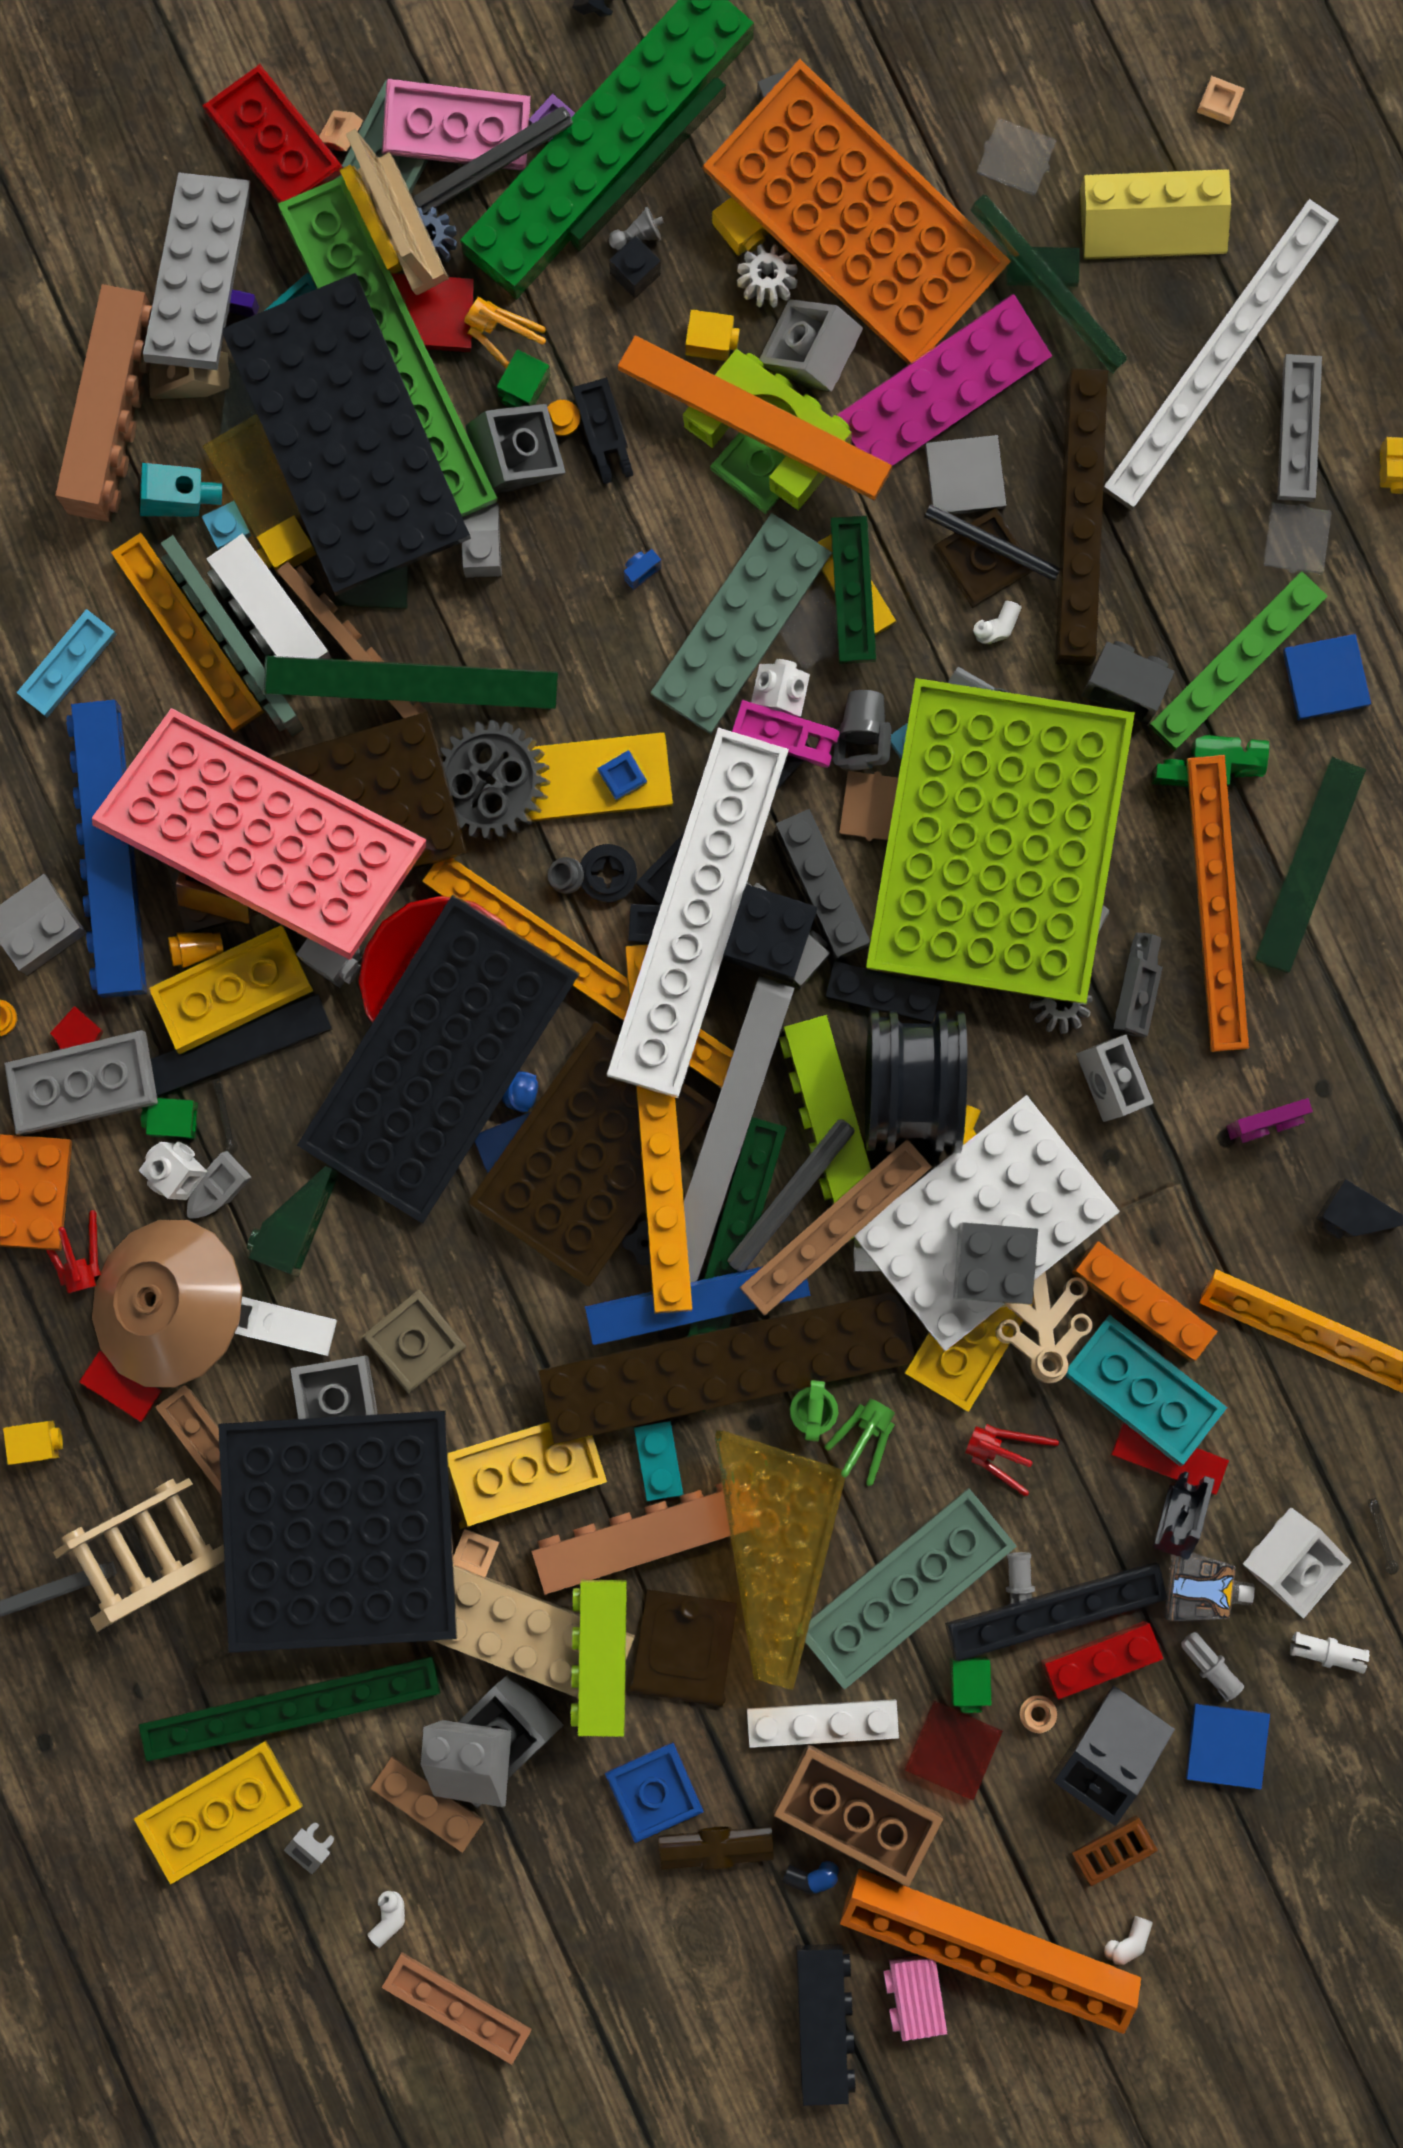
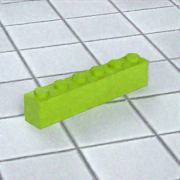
[778,1015,871,1240]

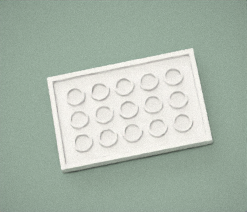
[854,1095,1120,1351]

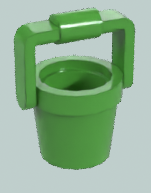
[790,1380,838,1442]

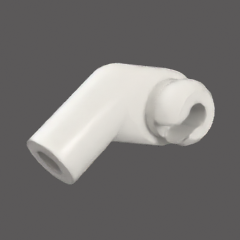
[973,601,1022,644]

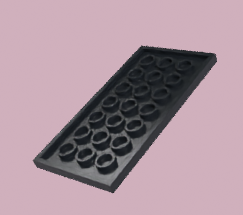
[222,273,471,596]
[297,894,580,1224]

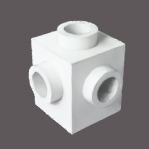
[751,659,810,717]
[139,1142,208,1200]

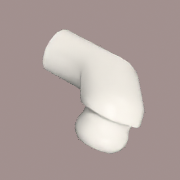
[367,1891,405,1948]
[1104,1916,1153,1965]

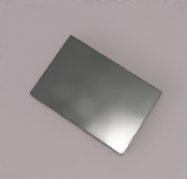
[0,1561,117,1617]

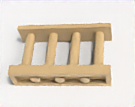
[53,1478,224,1632]

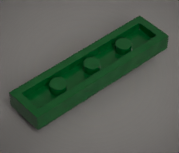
[830,515,876,664]

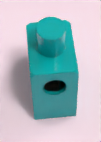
[140,463,222,517]

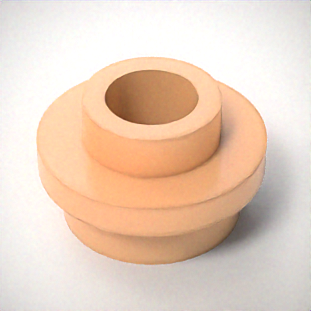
[1019,1695,1057,1733]

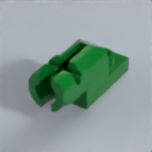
[1152,735,1269,788]

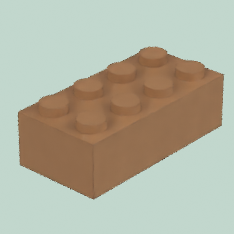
[773,1744,943,1887]

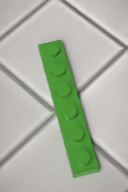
[1149,571,1328,751]

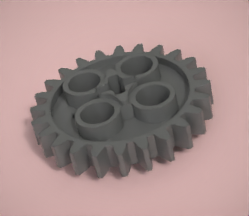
[440,720,550,840]

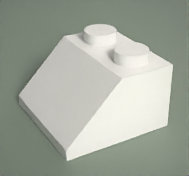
[1243,1507,1351,1619]

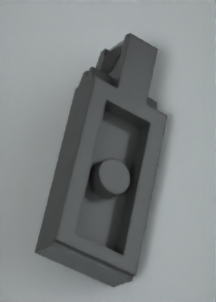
[1114,933,1163,1038]

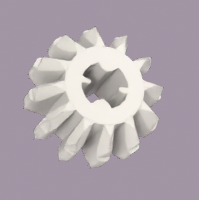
[737,244,797,307]

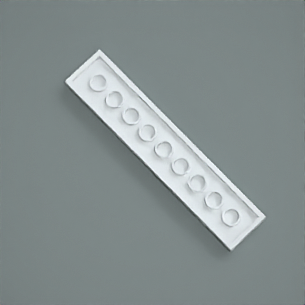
[607,728,789,1098]

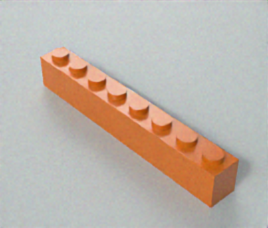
[840,1868,1141,2034]

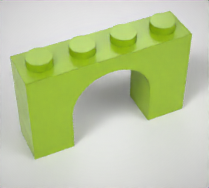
[683,348,852,511]

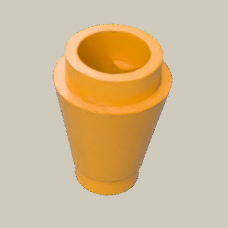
[168,932,223,968]

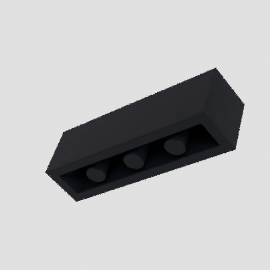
[796,1944,855,2106]

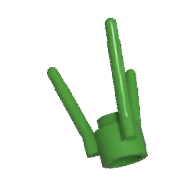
[825,1398,895,1486]

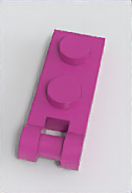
[732,700,840,768]

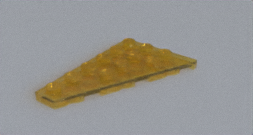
[715,1430,846,1690]

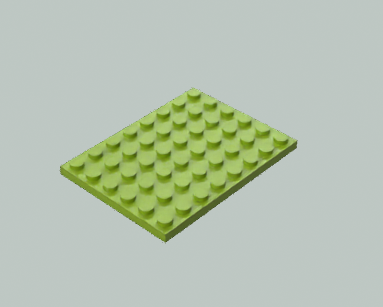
[866,678,1135,1005]

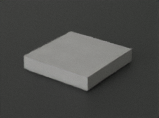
[925,435,1006,515]

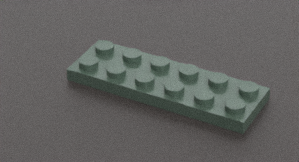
[650,513,832,735]
[161,535,304,737]
[796,1488,1017,1690]

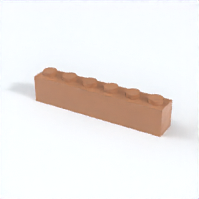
[532,1478,760,1595]

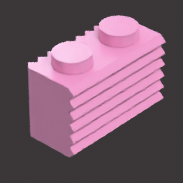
[883,1955,947,2041]

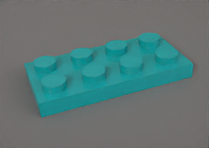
[1065,1315,1228,1467]

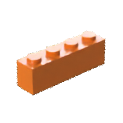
[1072,1241,1218,1362]

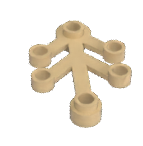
[995,1271,1092,1384]

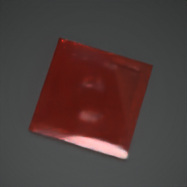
[904,1700,1003,1801]

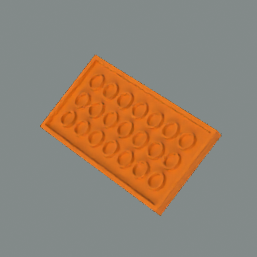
[701,59,1011,365]

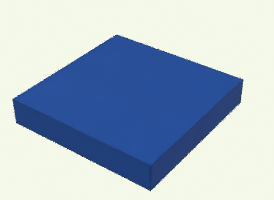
[1283,634,1371,721]
[1185,1703,1270,1789]
[605,1742,704,1843]

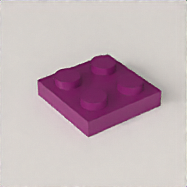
[1226,1098,1313,1143]

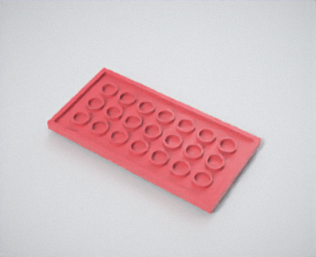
[92,708,426,960]

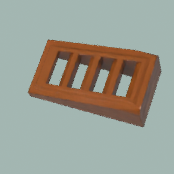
[1071,1815,1158,1886]

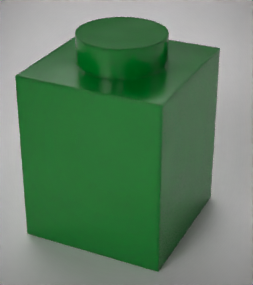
[497,349,551,408]
[141,1098,198,1140]
[950,1657,992,1713]

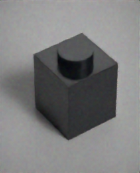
[609,235,661,299]

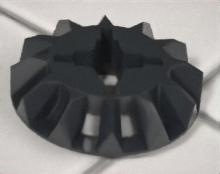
[580,844,637,903]

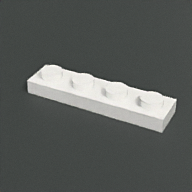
[747,1699,899,1748]

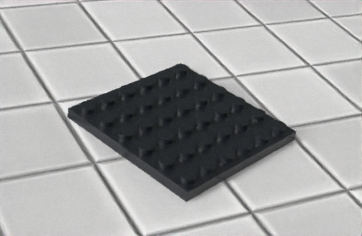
[218,1410,458,1652]

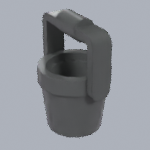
[833,690,892,771]

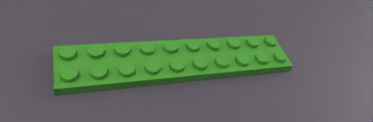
[278,177,497,517]

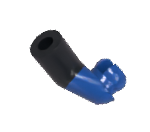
[782,1861,839,1895]

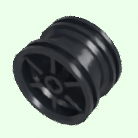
[865,1009,967,1153]

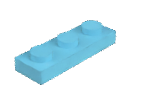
[17,609,117,718]

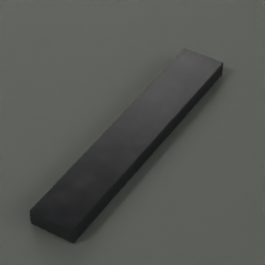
[151,994,333,1097]
[945,1562,1168,1661]

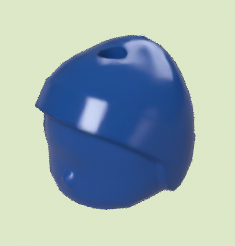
[501,1071,539,1112]

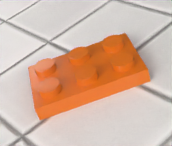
[0,1134,72,1251]

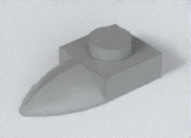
[187,1151,252,1219]

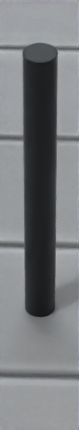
[924,504,1061,581]

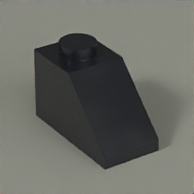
[1316,1179,1403,1240]

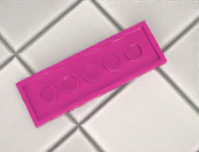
[836,294,1052,466]

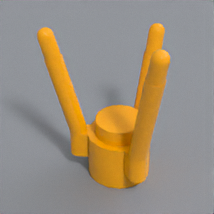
[464,297,546,369]

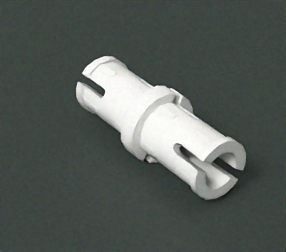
[1290,1632,1369,1674]

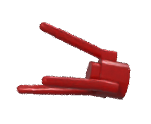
[46,1210,101,1293]
[965,1424,1059,1496]

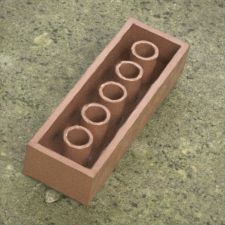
[55,284,152,522]

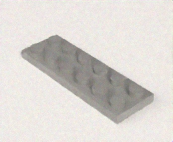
[143,173,251,370]

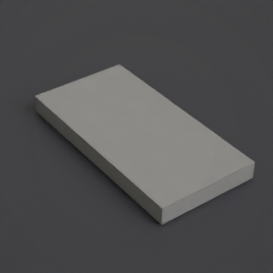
[4,1030,158,1136]

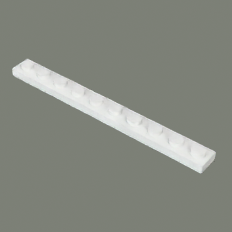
[1103,199,1339,510]

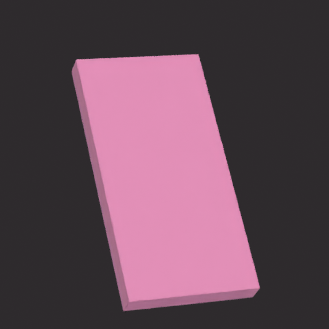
[382,79,530,171]

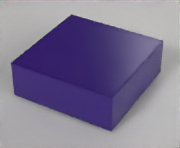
[228,289,259,317]

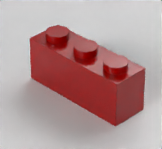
[1041,1621,1163,1700]

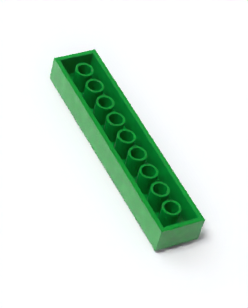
[460,0,754,300]

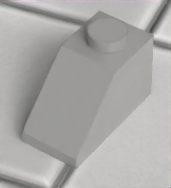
[462,503,502,578]

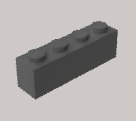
[775,809,870,962]

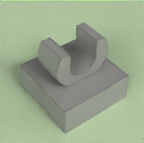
[284,1822,334,1874]

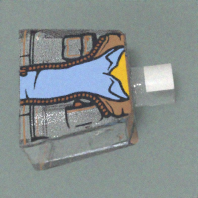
[1164,1553,1254,1621]

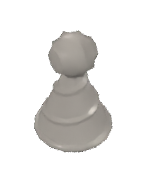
[608,207,664,250]

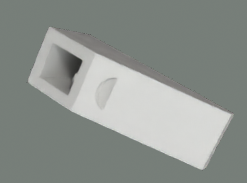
[235,1297,337,1356]

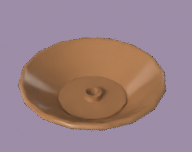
[92,1220,243,1388]

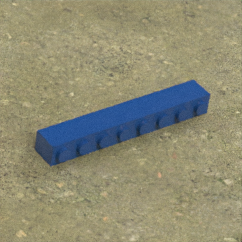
[67,700,148,998]

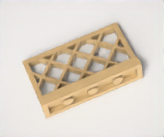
[346,129,449,295]

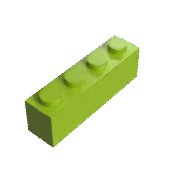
[571,1580,627,1737]

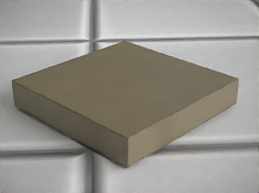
[362,1289,467,1394]

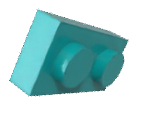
[634,1421,684,1501]

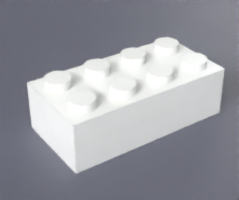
[207,533,332,659]

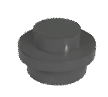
[548,857,584,894]

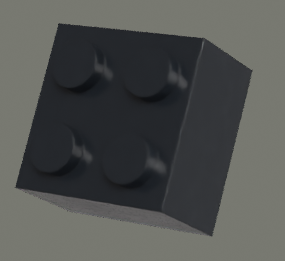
[723,884,818,983]

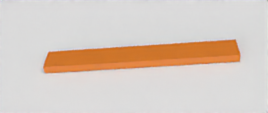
[618,335,892,501]
[1186,755,1249,1052]

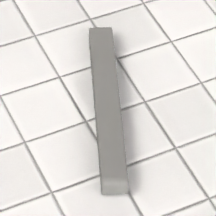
[684,976,794,1283]

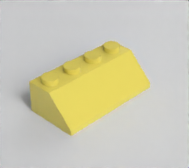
[1080,169,1231,260]

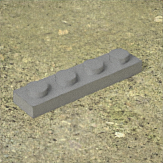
[1277,354,1322,502]

